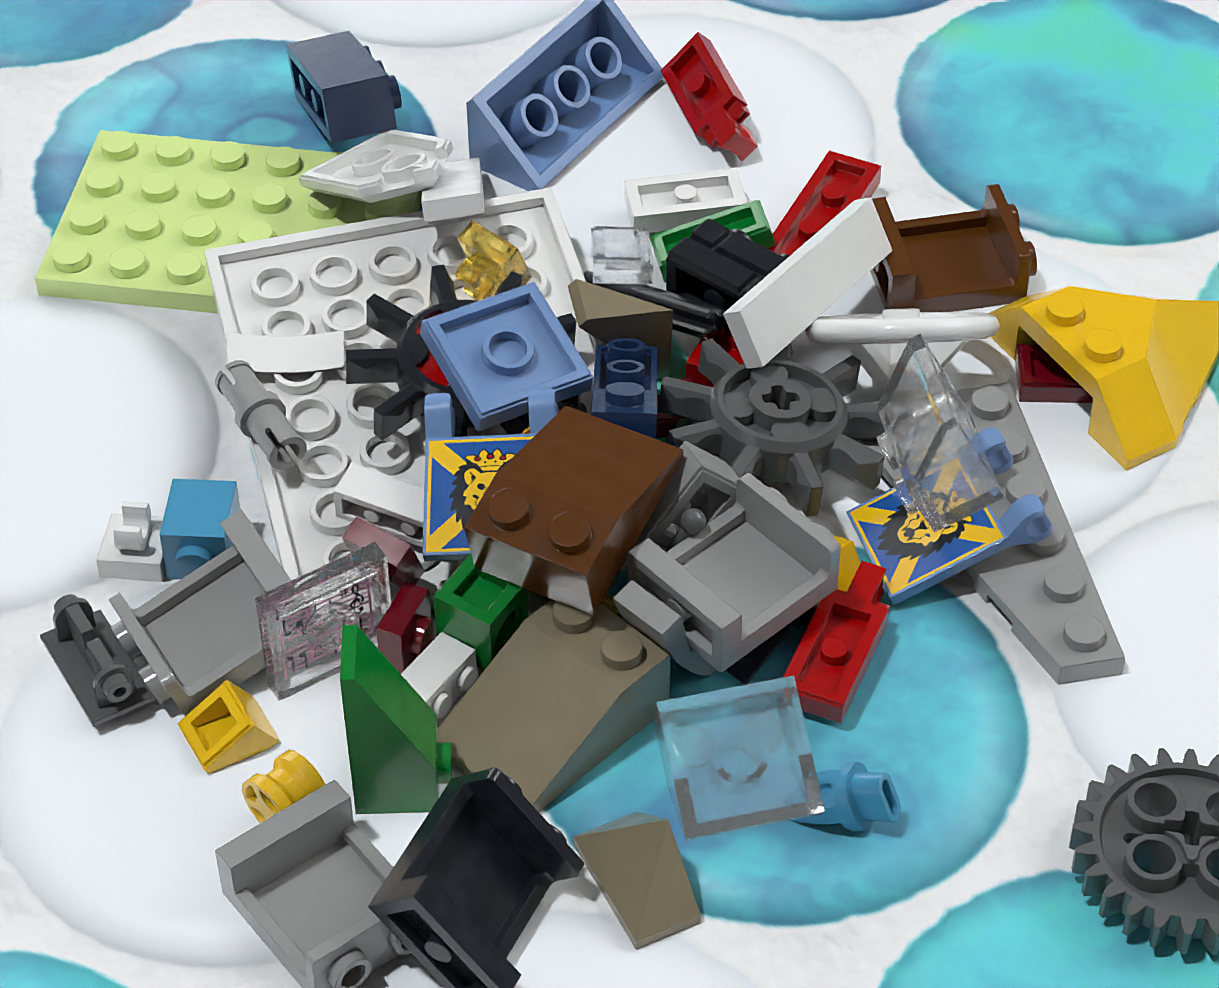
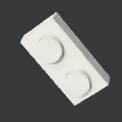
[624,167,747,234]

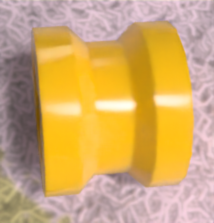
[241,749,326,823]

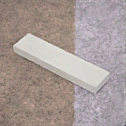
[421,157,485,225]
[723,198,893,369]

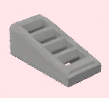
[622,441,739,569]

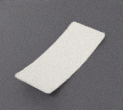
[226,331,345,373]

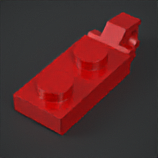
[660,32,758,162]
[778,561,890,723]

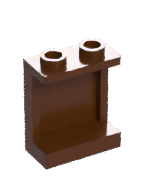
[870,184,1037,312]

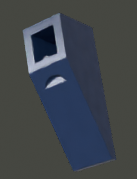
[591,338,657,439]

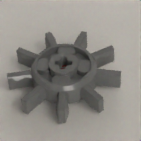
[657,338,898,517]

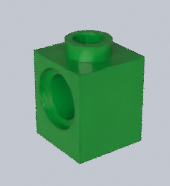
[434,553,529,670]

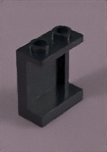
[368,767,584,988]

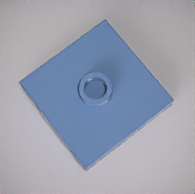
[420,282,594,431]

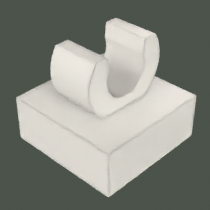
[96,501,166,582]

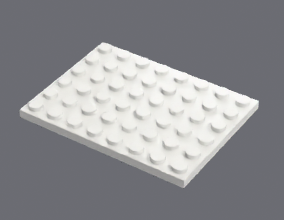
[204,187,677,633]

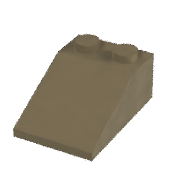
[438,599,670,812]

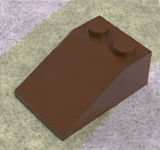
[464,406,684,616]

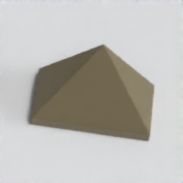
[567,279,673,380]
[573,812,701,950]

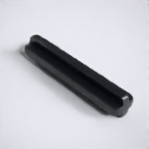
[583,270,726,340]

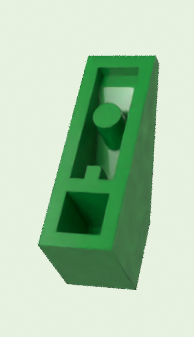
[340,625,453,814]

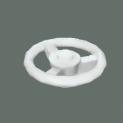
[805,308,1000,388]

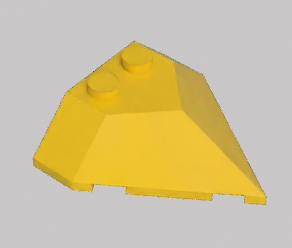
[987,286,1219,471]

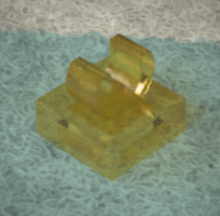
[455,220,532,301]

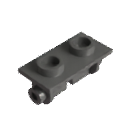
[40,594,155,727]

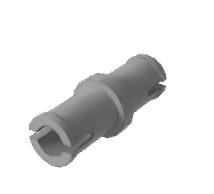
[215,360,307,470]

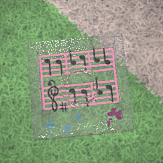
[255,542,391,701]

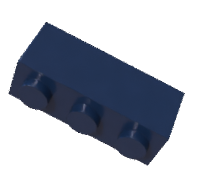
[286,31,402,143]

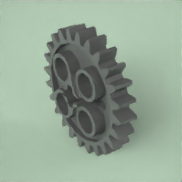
[1069,748,1219,955]

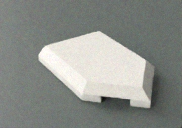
[299,130,453,203]

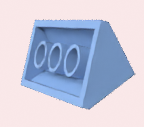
[466,0,663,191]

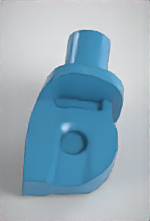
[784,762,901,831]

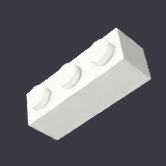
[334,462,424,547]
[401,632,478,719]

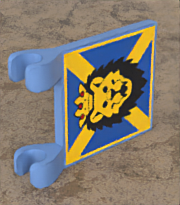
[423,388,559,562]
[846,427,1053,605]

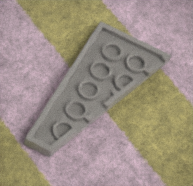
[855,382,1125,685]

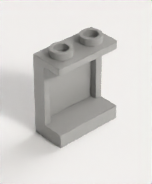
[628,473,840,673]
[108,509,322,716]
[215,779,411,988]

